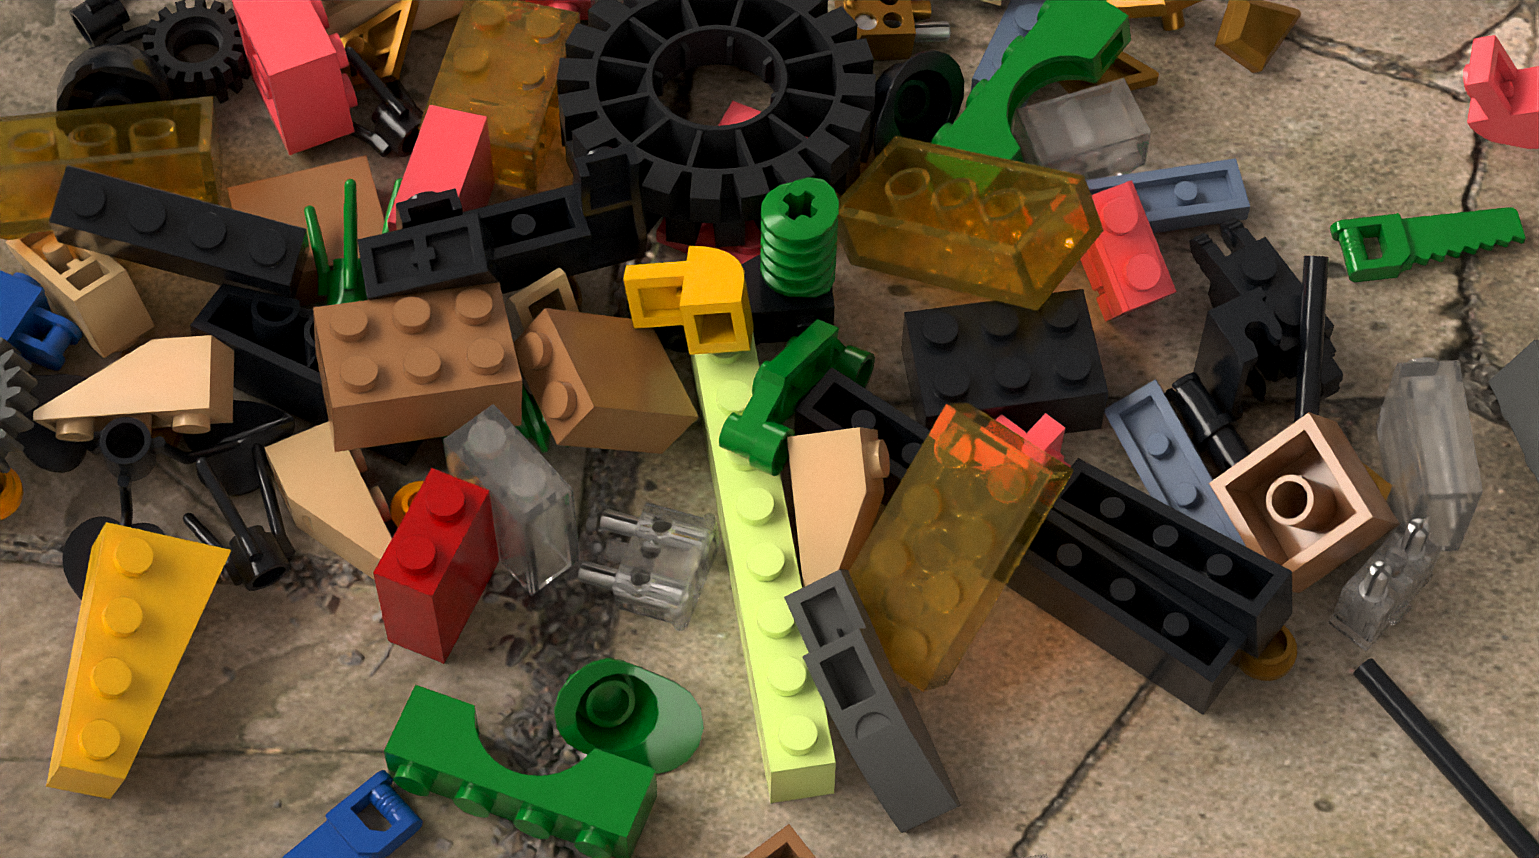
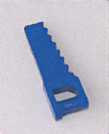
[282,770,423,858]

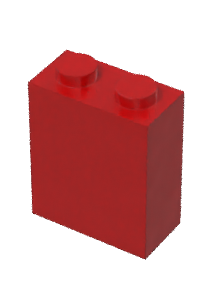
[373,468,499,664]

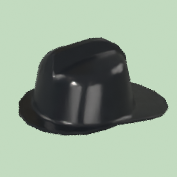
[873,50,964,187]

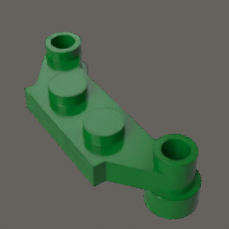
[719,319,875,476]

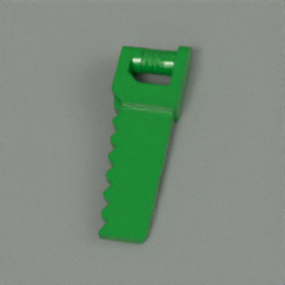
[1330,207,1526,282]

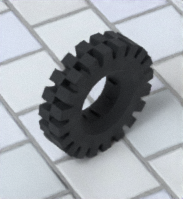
[557,0,876,247]

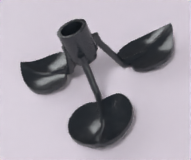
[16,374,295,601]

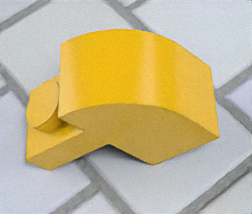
[623,246,753,355]

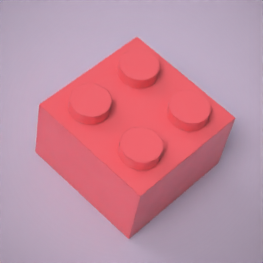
[232,0,358,156]

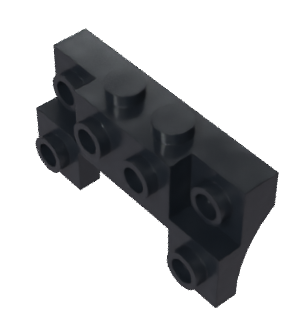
[396,144,647,294]

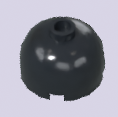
[56,43,174,162]

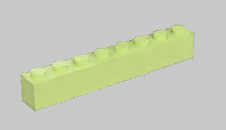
[691,334,836,803]

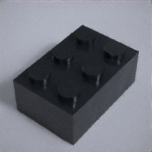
[901,289,1108,448]

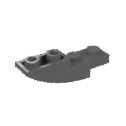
[784,569,961,833]

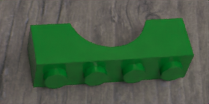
[929,0,1131,214]
[384,685,657,858]

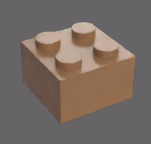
[1209,412,1400,593]

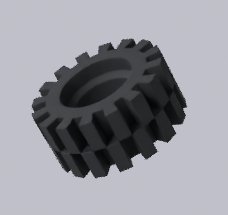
[142,0,251,109]

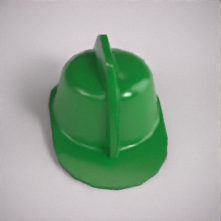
[554,658,704,774]

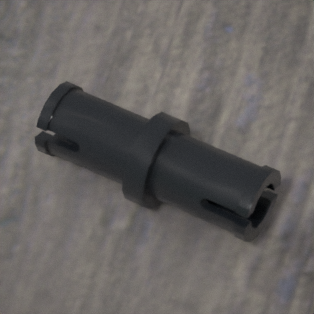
[1165,372,1252,473]

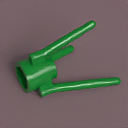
[304,178,403,305]

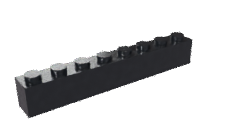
[794,367,1248,715]

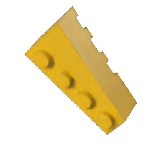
[46,522,231,799]

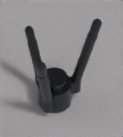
[69,0,161,48]
[345,46,426,157]
[183,443,296,591]

